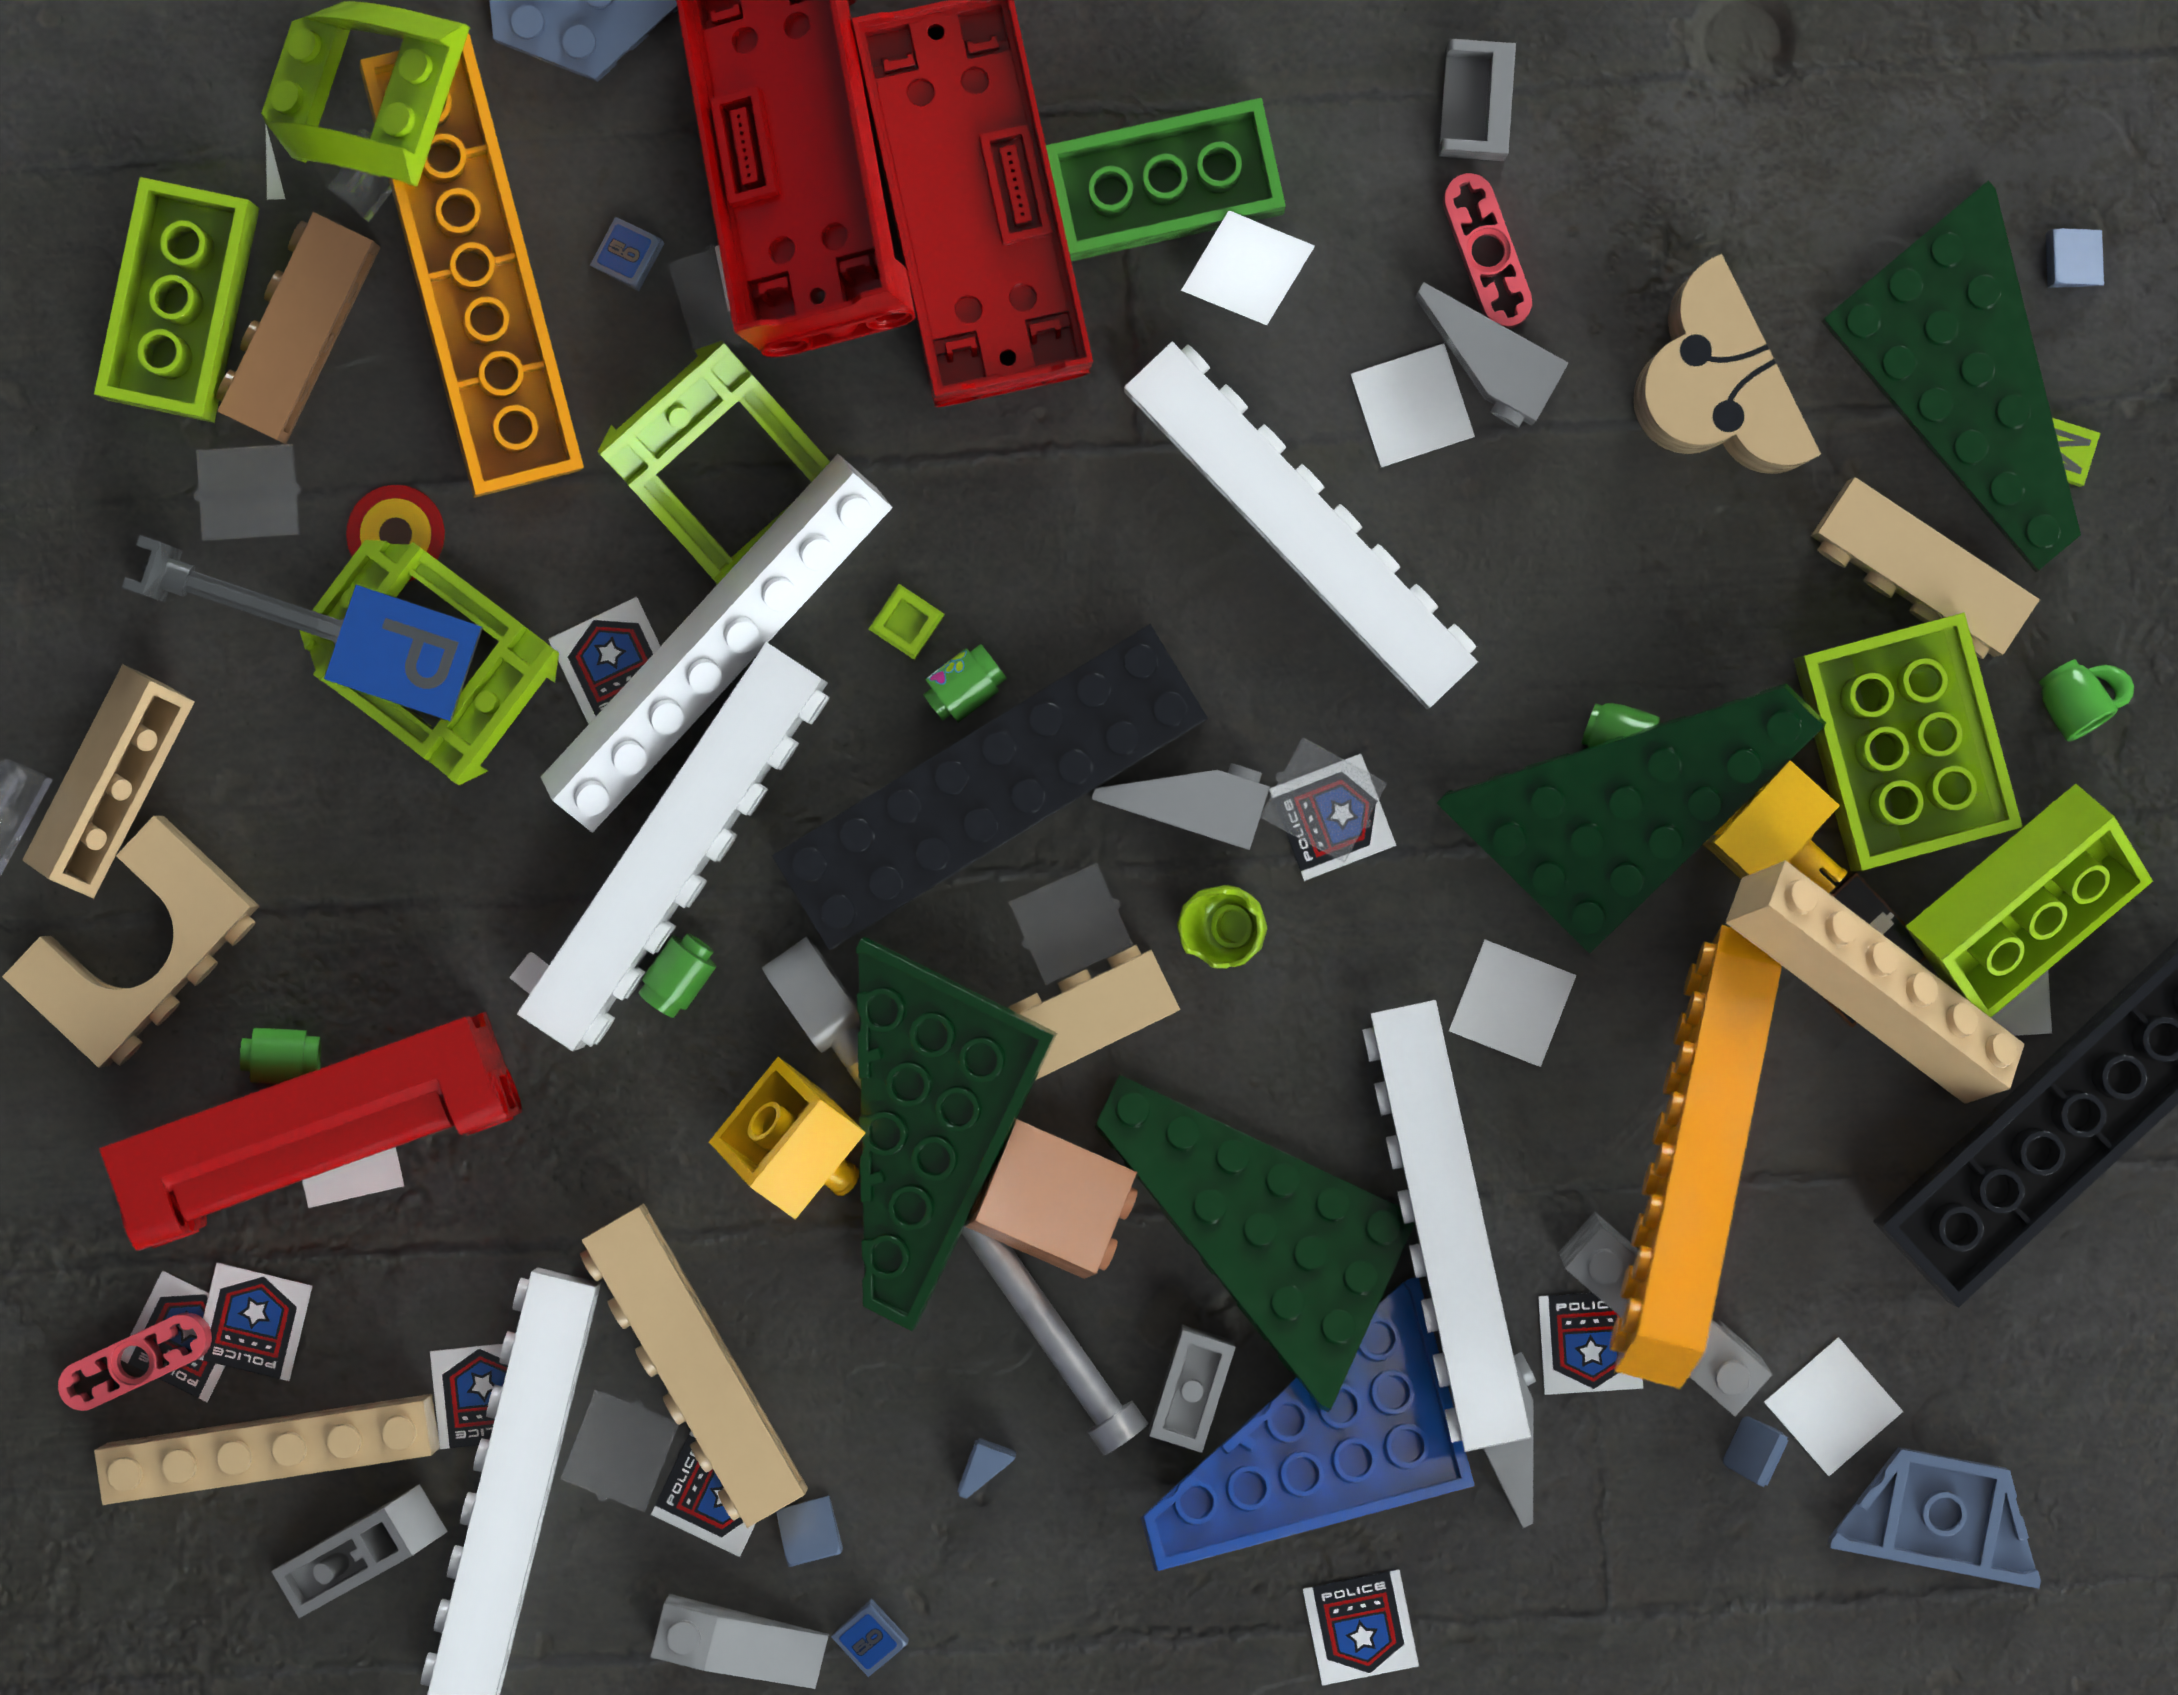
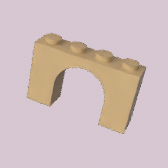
[2,816,259,1068]

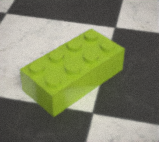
[94,177,260,423]
[1905,784,2153,1018]

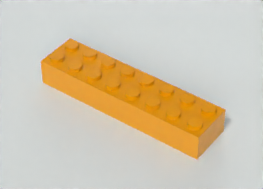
[360,34,584,498]
[1610,925,1782,1389]

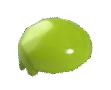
[1177,885,1267,969]

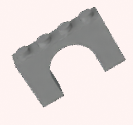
[1558,1211,1773,1416]

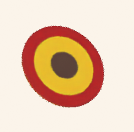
[346,485,445,582]

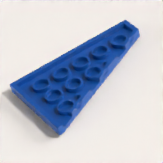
[1140,1277,1475,1571]

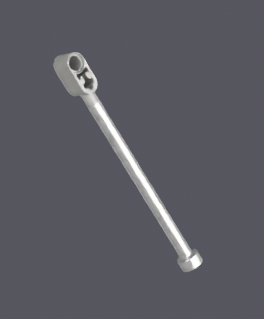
[762,936,1148,1455]

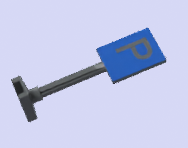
[122,535,483,721]

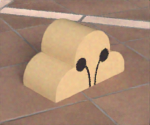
[1634,254,1821,474]

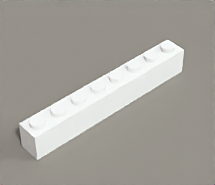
[1124,341,1478,709]
[541,454,893,833]
[1363,1000,1531,1452]
[420,1267,601,1695]

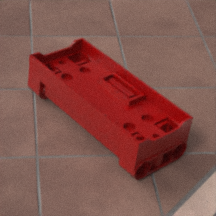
[676,0,916,357]
[852,0,1093,407]
[99,1012,523,1251]

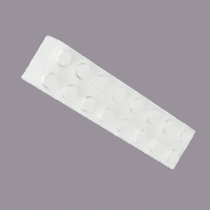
[517,642,830,1051]

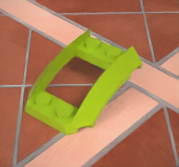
[261,1,470,187]
[598,340,830,585]
[299,540,559,785]

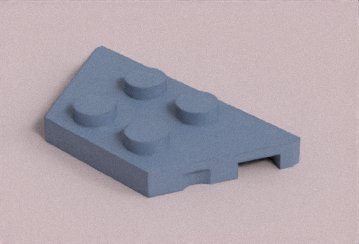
[490,0,678,82]
[1827,1447,2041,1589]

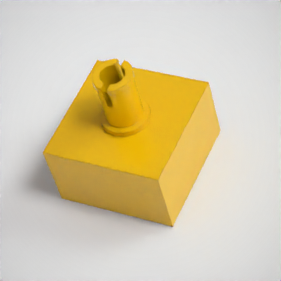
[1703,760,1848,893]
[709,1057,865,1219]

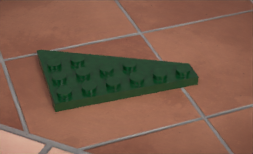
[1821,180,2081,572]
[1437,683,1826,954]
[856,937,1058,1331]
[1095,1074,1415,1412]

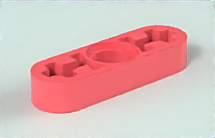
[1443,173,1532,329]
[58,1312,212,1411]

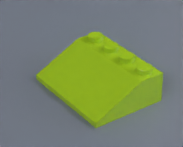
[1793,612,2023,871]

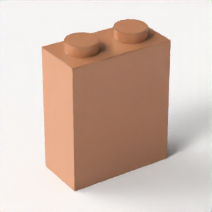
[965,1119,1138,1279]

